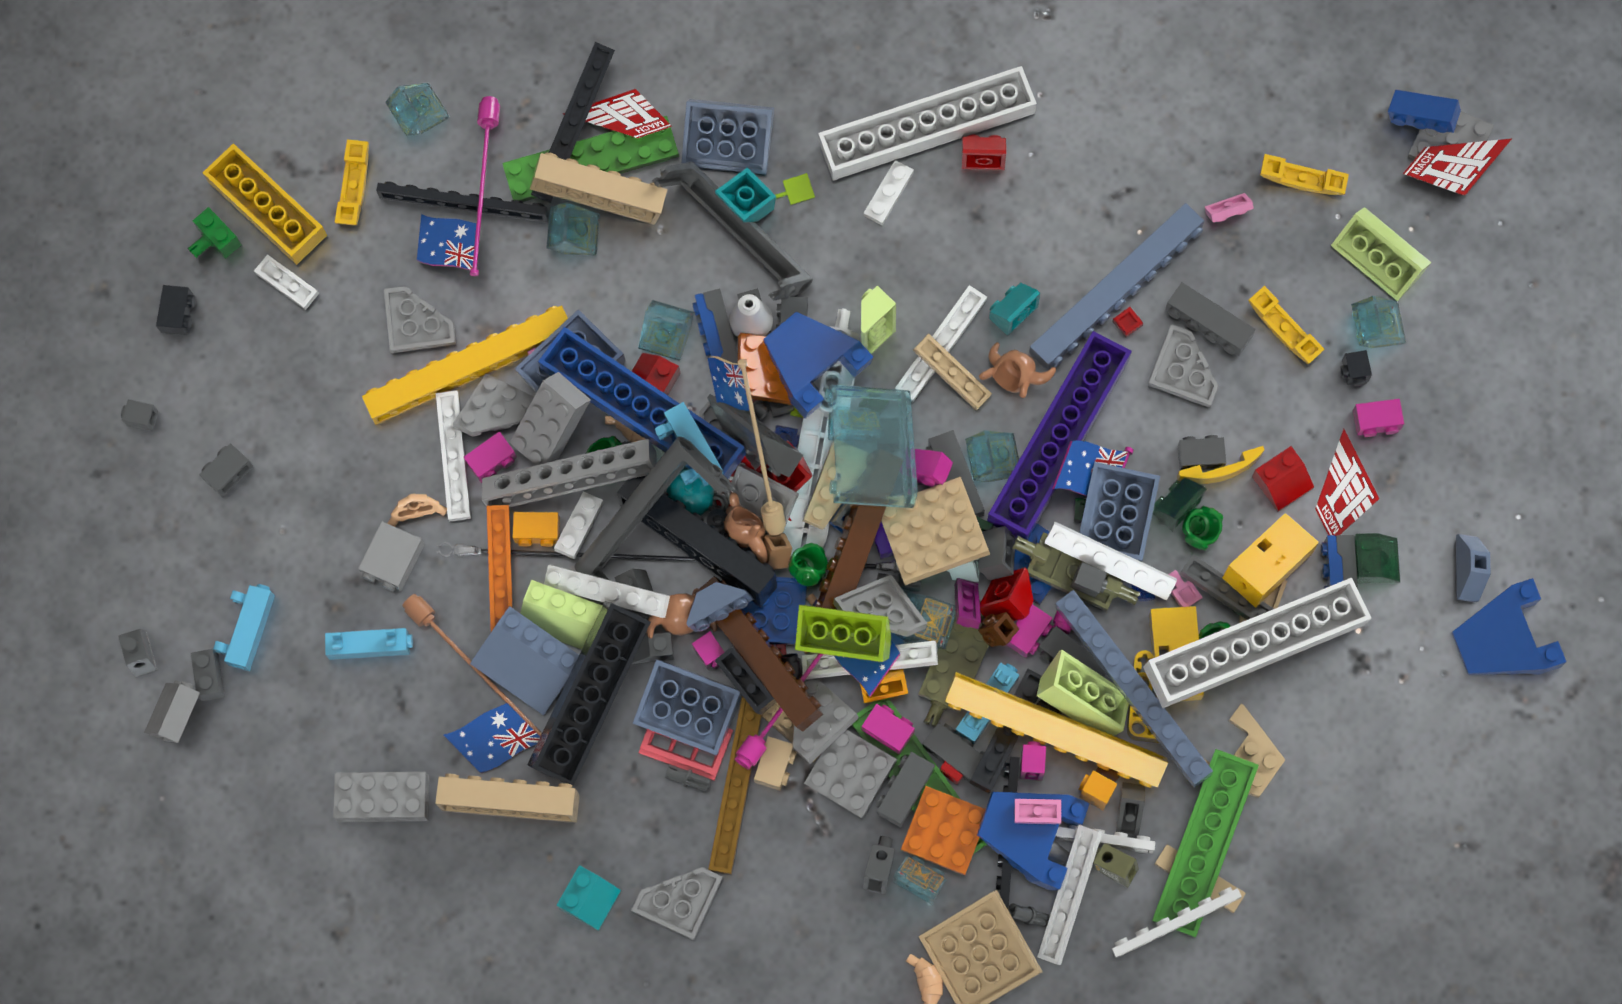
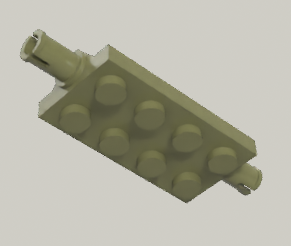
[1012,532,1140,611]
[918,600,989,727]

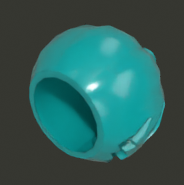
[666,468,715,516]

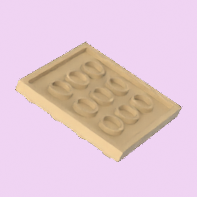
[881,477,990,586]
[919,890,1043,1004]

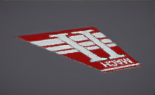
[563,89,672,138]
[1403,138,1512,196]
[1315,428,1380,536]

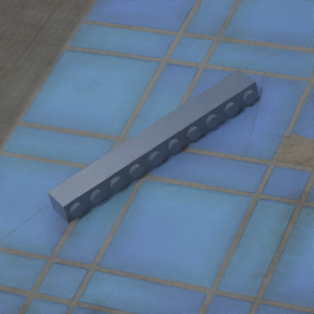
[1029,203,1204,371]
[1055,590,1213,788]

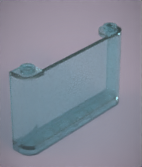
[825,385,917,508]

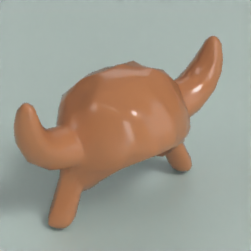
[979,342,1056,398]
[724,493,768,564]
[647,588,717,639]

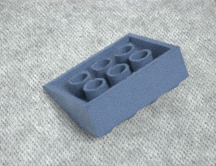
[681,99,774,174]
[515,310,626,393]
[1079,462,1160,562]
[470,606,579,716]
[633,660,742,755]

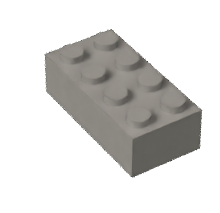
[510,372,591,465]
[333,772,430,822]

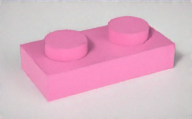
[1205,193,1254,223]
[1014,799,1061,824]

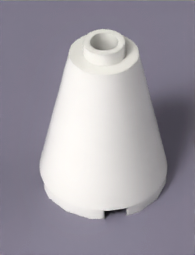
[729,294,773,337]

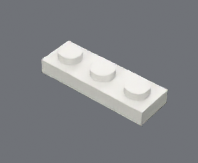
[864,160,914,226]
[254,254,319,310]
[554,491,604,559]

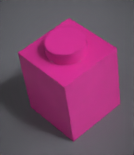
[692,631,724,669]

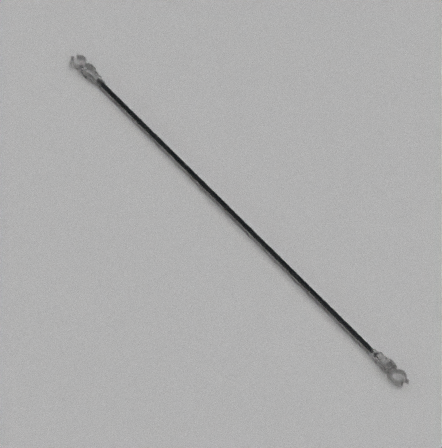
[436,542,900,574]

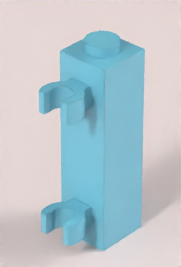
[655,402,724,486]
[213,584,275,671]
[325,628,413,660]
[955,663,1019,745]

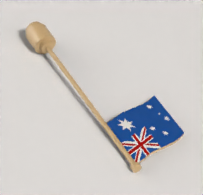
[708,356,786,535]

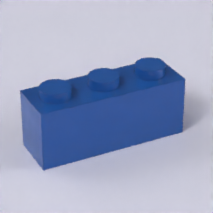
[1388,90,1461,133]

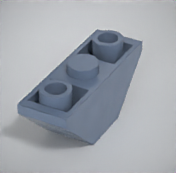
[1456,534,1491,603]
[686,582,753,632]

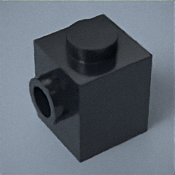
[1341,350,1372,386]

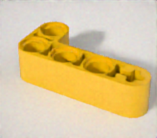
[1127,650,1159,743]

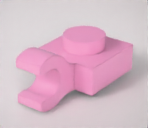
[1168,570,1203,607]

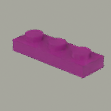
[954,578,981,629]

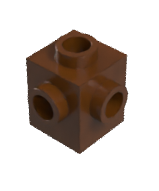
[978,612,1019,647]

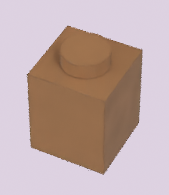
[763,533,792,569]

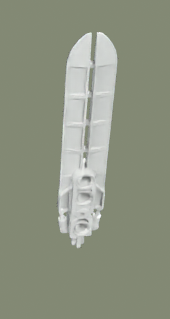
[783,308,860,557]

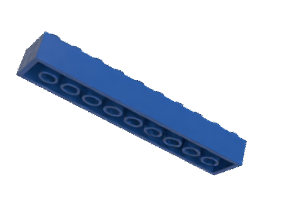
[538,327,746,479]

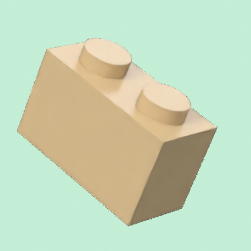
[754,736,797,791]

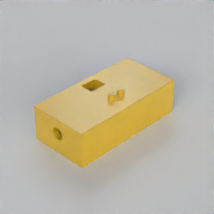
[1222,513,1319,608]
[1149,606,1204,701]

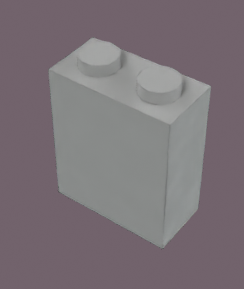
[358,522,425,591]
[144,681,200,743]

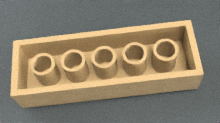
[530,152,667,225]
[435,774,580,822]

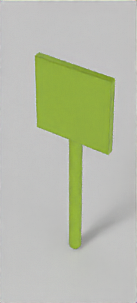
[775,173,815,205]

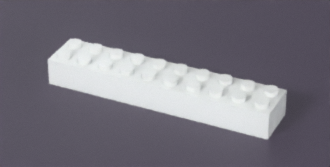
[818,66,1036,181]
[1143,578,1371,708]

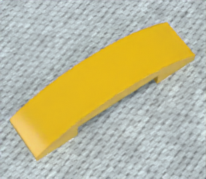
[335,139,369,226]
[1260,154,1349,195]
[1248,285,1325,364]
[1177,446,1265,484]

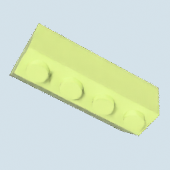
[1331,207,1431,301]
[861,286,896,354]
[520,580,603,650]
[1037,650,1129,736]

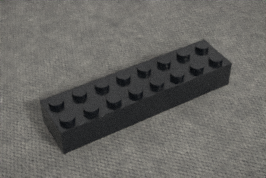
[617,476,777,608]
[527,601,651,787]

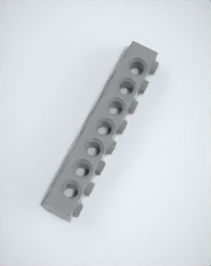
[482,439,657,507]

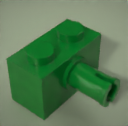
[187,207,242,259]

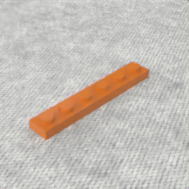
[487,505,513,632]

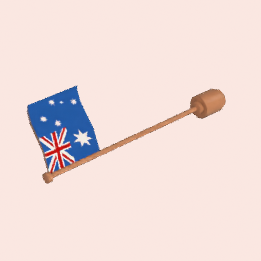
[402,594,542,773]

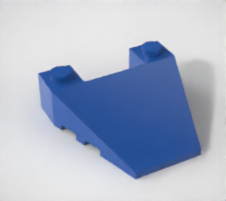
[763,312,873,419]
[1452,578,1566,675]
[977,792,1090,890]

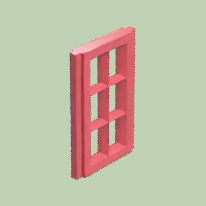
[638,728,734,781]

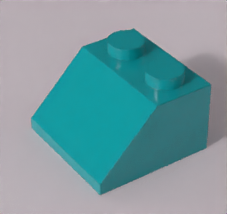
[715,167,776,222]
[989,282,1040,336]
[556,865,621,931]

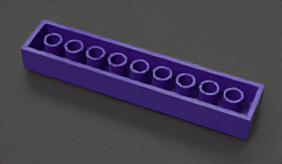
[987,331,1132,540]

